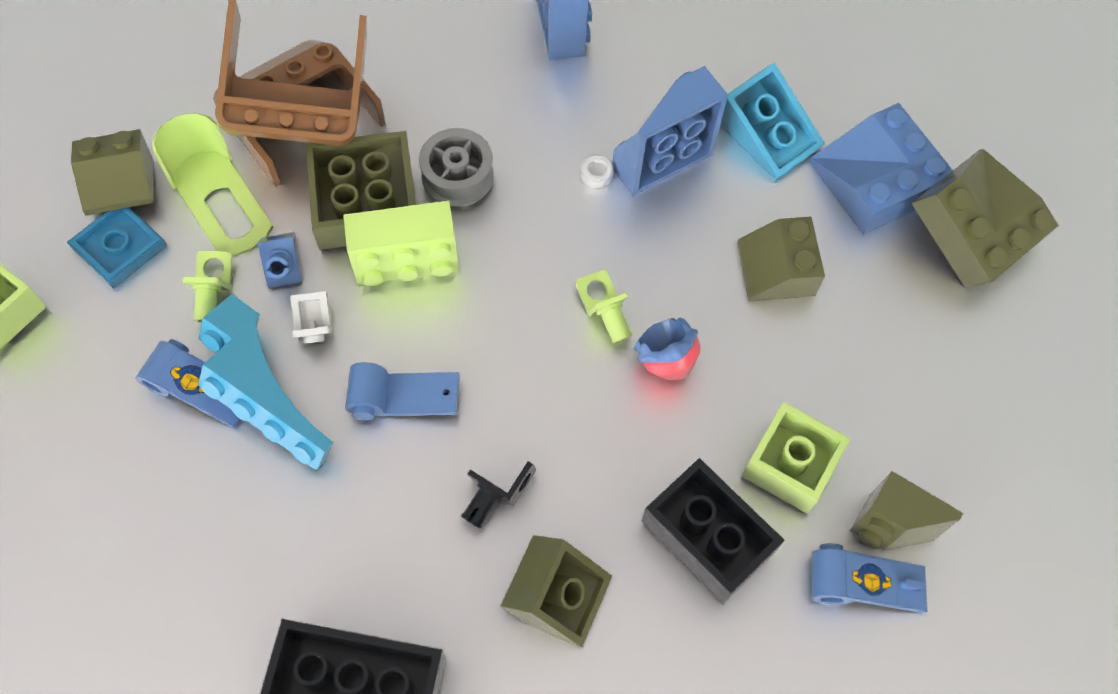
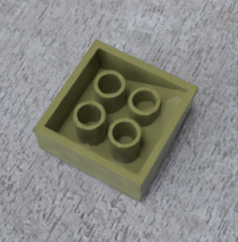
[305,131,417,250]
[911,149,1059,287]

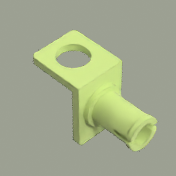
[182,251,233,323]
[575,269,633,344]

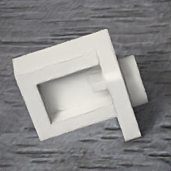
[290,291,333,344]

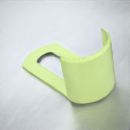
[152,113,273,256]

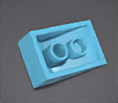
[721,63,825,179]

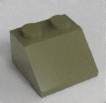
[71,129,154,216]
[737,216,825,301]
[850,471,963,551]
[501,535,612,647]

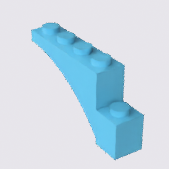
[198,294,334,471]

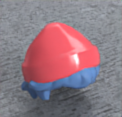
[633,317,701,381]

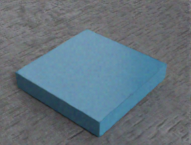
[67,208,168,289]

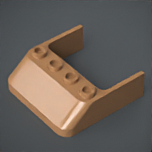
[215,0,367,146]
[213,40,386,187]

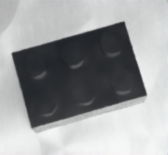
[641,458,785,604]

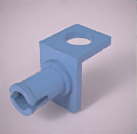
[257,232,302,288]

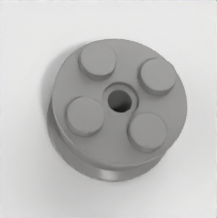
[419,128,494,207]

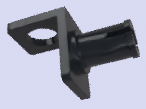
[461,461,536,529]

